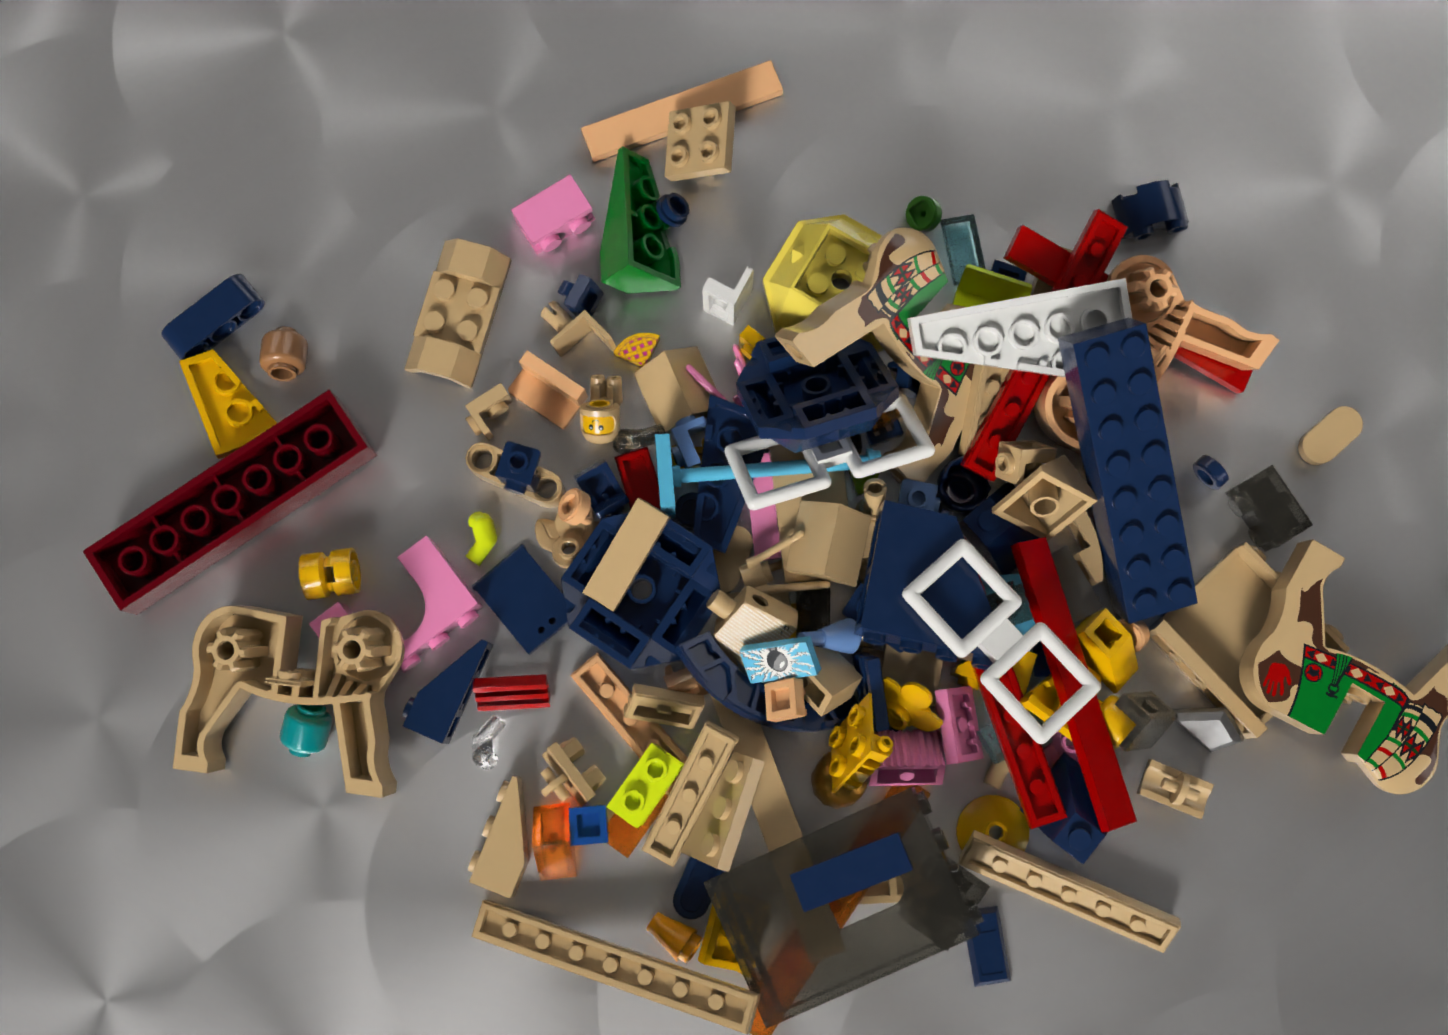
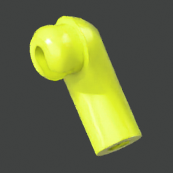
[465,511,497,566]

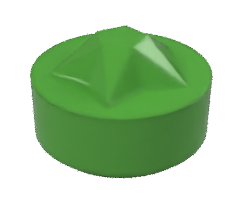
[906,196,942,232]

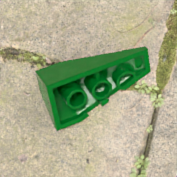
[600,146,681,294]

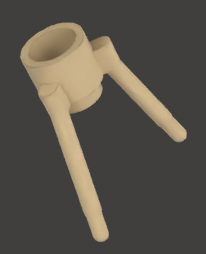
[739,530,831,594]

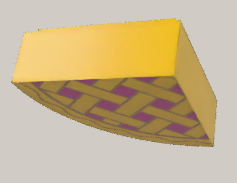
[614,333,660,367]

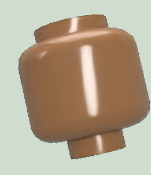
[259,326,308,381]

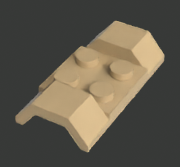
[404,238,512,389]

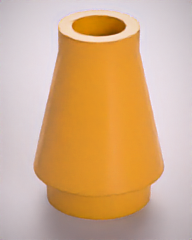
[646,911,703,964]

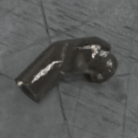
[613,424,666,454]

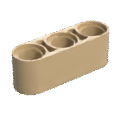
[465,442,566,509]

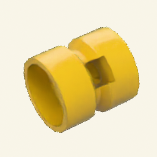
[298,547,361,600]

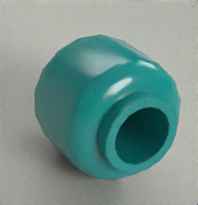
[279,704,333,757]

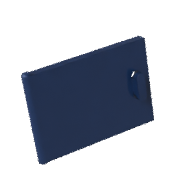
[472,544,568,655]

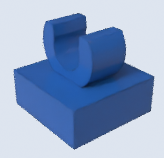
[569,804,609,846]

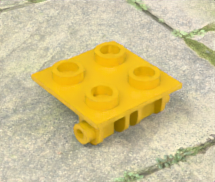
[829,693,893,793]

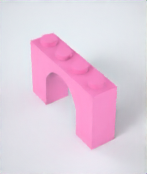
[309,536,483,684]

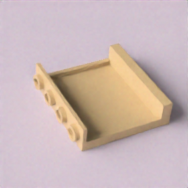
[1149,542,1350,739]

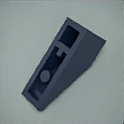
[402,639,494,744]

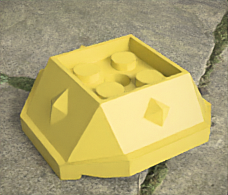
[763,214,884,353]

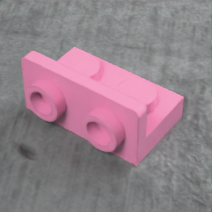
[935,686,984,765]

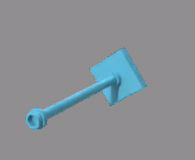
[655,433,882,519]

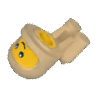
[579,374,623,444]

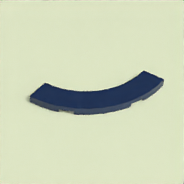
[675,631,859,732]

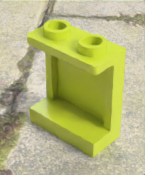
[606,743,684,828]

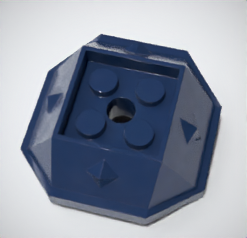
[736,337,899,453]
[561,513,721,670]

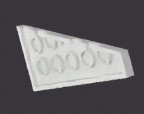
[907,278,1132,377]

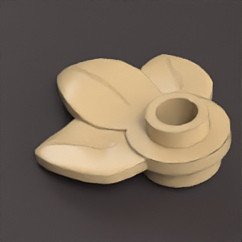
[535,513,600,569]

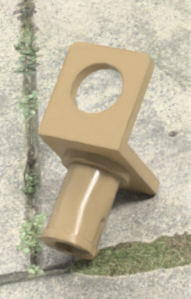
[541,301,616,357]

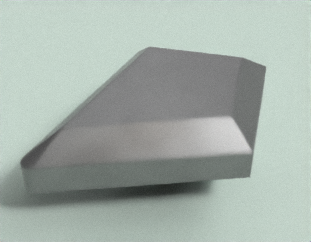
[1170,707,1245,753]

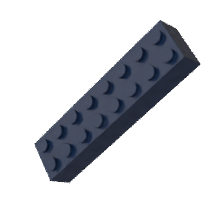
[1058,317,1198,624]

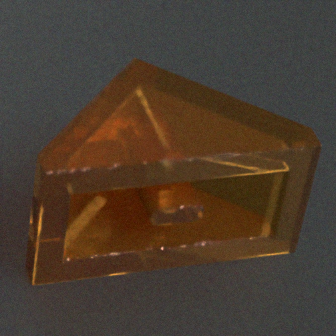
[532,802,577,881]

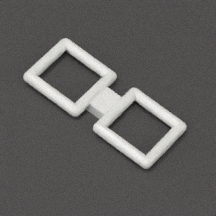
[724,393,935,510]
[902,539,1101,744]

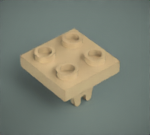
[664,101,736,182]

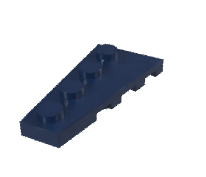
[693,394,766,554]

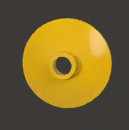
[956,795,1029,851]

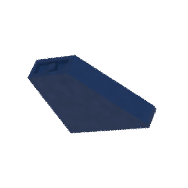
[854,500,993,670]

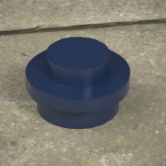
[656,193,690,227]

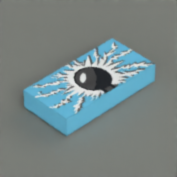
[739,636,821,684]

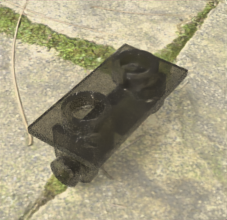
[796,581,831,647]

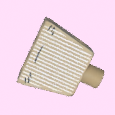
[706,586,798,668]

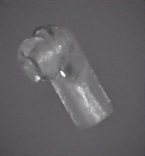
[472,713,506,770]

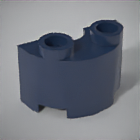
[1111,180,1189,241]

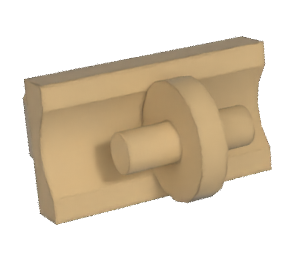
[540,737,606,807]
[1136,759,1214,819]

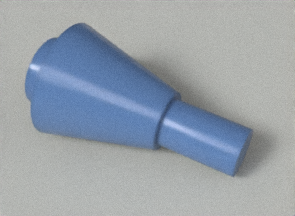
[797,618,862,654]

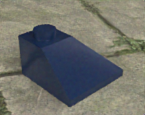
[959,482,1040,575]
[1020,752,1108,864]

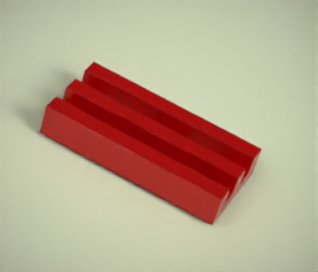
[473,674,551,711]

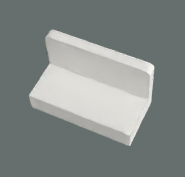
[702,266,754,326]

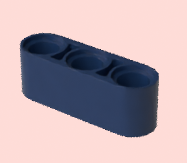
[161,274,265,360]

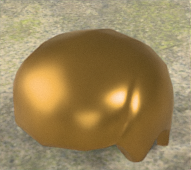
[811,752,869,809]

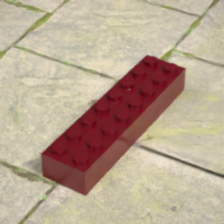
[83,389,378,615]

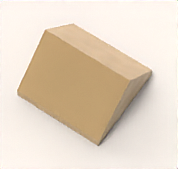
[634,346,717,434]
[992,455,1098,541]
[785,500,871,587]

